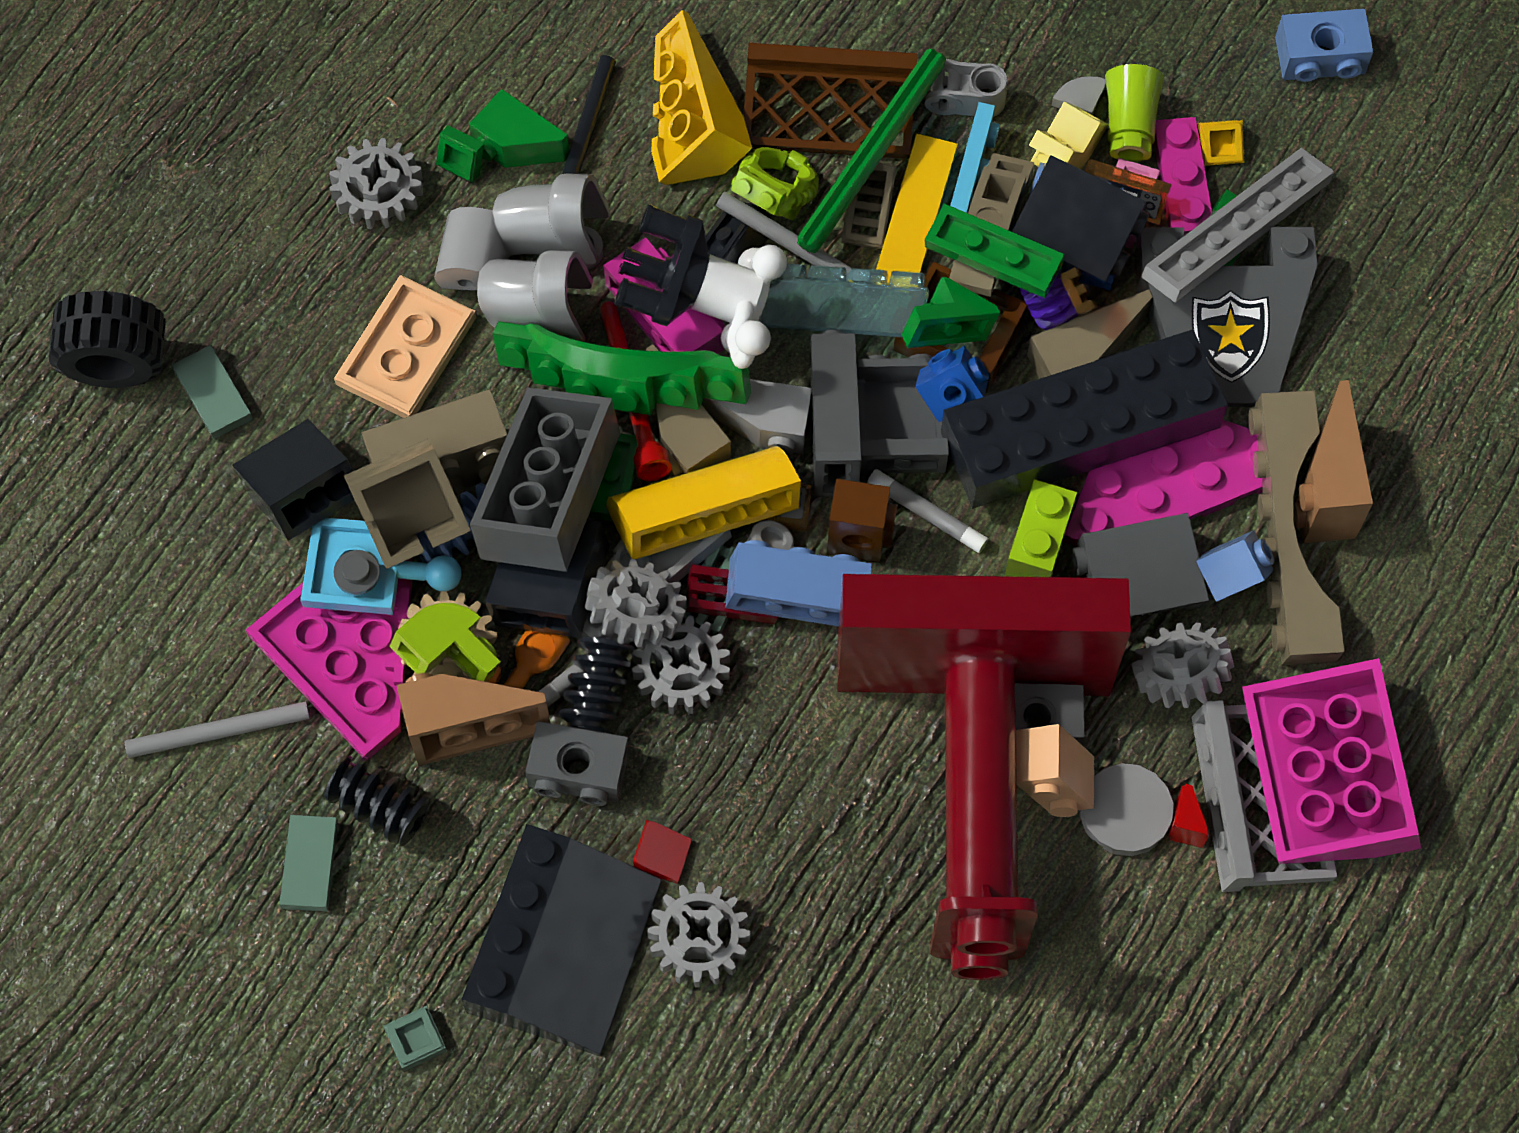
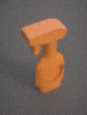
[487,630,571,689]

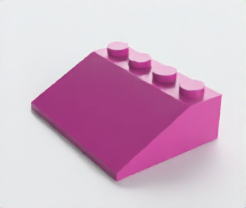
[1242,658,1421,864]

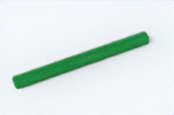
[797,48,946,254]

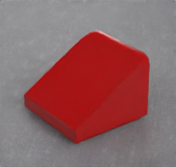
[1168,783,1209,848]
[633,820,692,884]

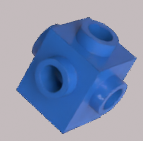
[915,346,989,422]

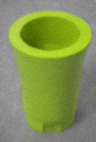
[1105,64,1164,163]

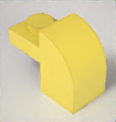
[1029,102,1109,169]

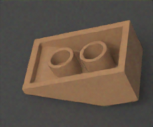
[1293,380,1373,544]
[397,673,550,766]

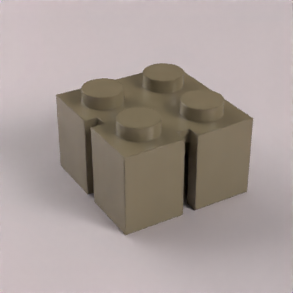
[344,438,471,569]

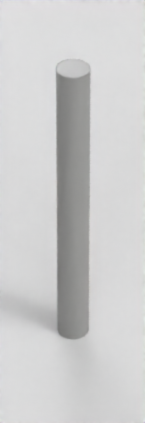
[716,191,872,295]
[125,701,310,758]

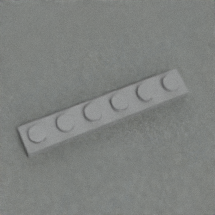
[1142,148,1334,303]

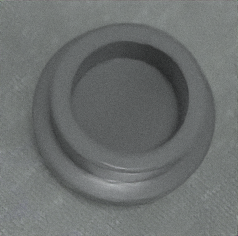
[333,550,380,595]

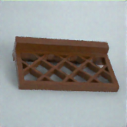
[744,43,917,159]

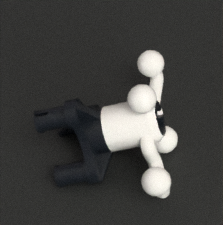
[614,204,788,369]

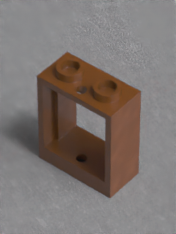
[890,261,1027,393]

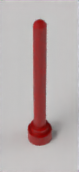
[600,301,672,481]

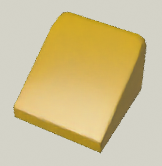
[1197,120,1245,166]

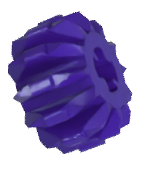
[1020,268,1079,330]

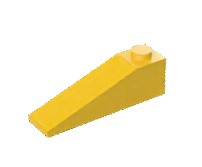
[651,10,752,185]

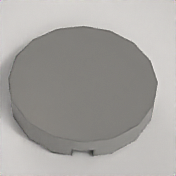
[1080,763,1173,856]

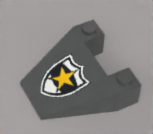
[1134,227,1317,407]

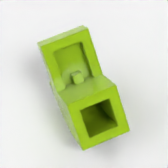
[389,603,501,682]

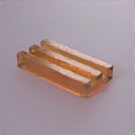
[1060,267,1101,315]

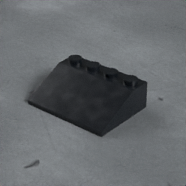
[462,824,662,1057]

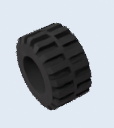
[49,291,166,388]

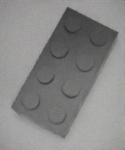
[470,387,620,572]

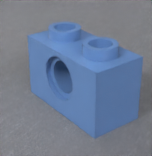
[1275,9,1373,82]

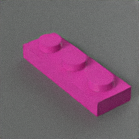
[1154,117,1212,236]

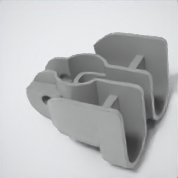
[434,173,610,342]

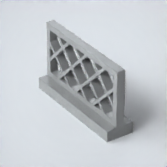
[1191,701,1337,892]

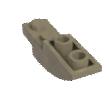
[949,153,1034,297]

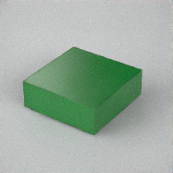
[436,125,484,182]

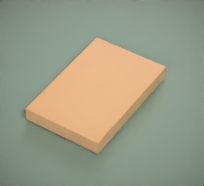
[334,275,477,418]

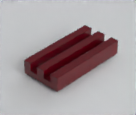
[686,564,778,624]

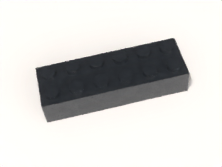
[941,329,1228,509]

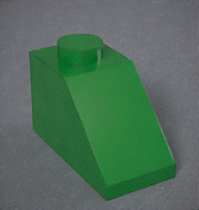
[469,89,569,168]

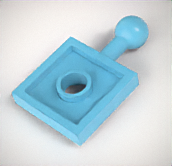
[300,518,462,615]

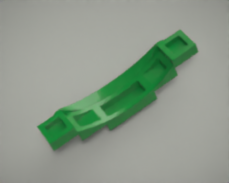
[492,321,752,415]

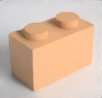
[1016,724,1094,817]

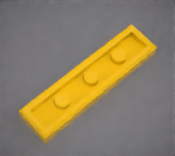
[873,134,958,295]

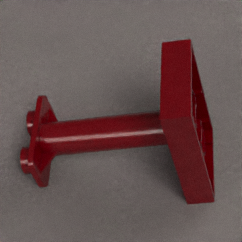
[837,574,1131,980]

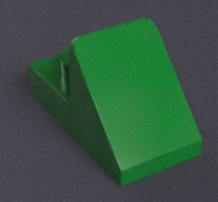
[901,277,1000,348]

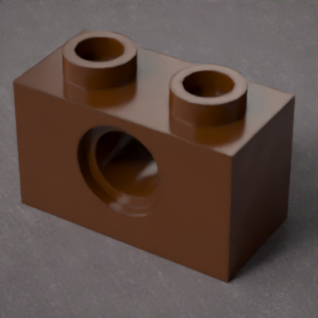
[827,479,897,563]

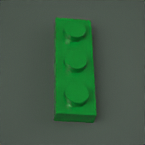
[924,203,1064,298]

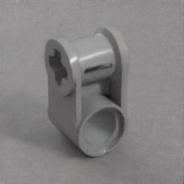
[925,59,1007,117]

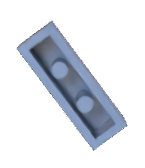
[725,540,872,626]

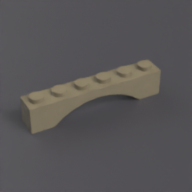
[1248,390,1344,665]

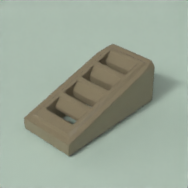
[841,162,897,250]

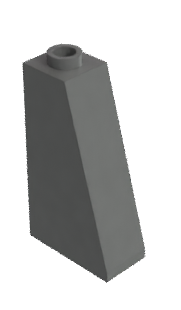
[810,330,861,497]

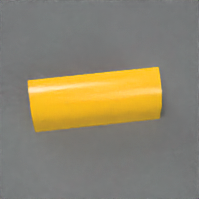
[606,446,801,560]

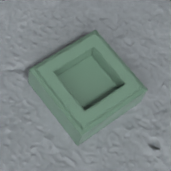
[383,1005,447,1072]

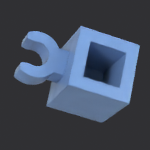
[1196,530,1274,602]

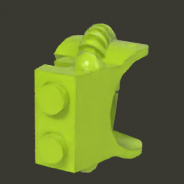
[731,147,819,221]

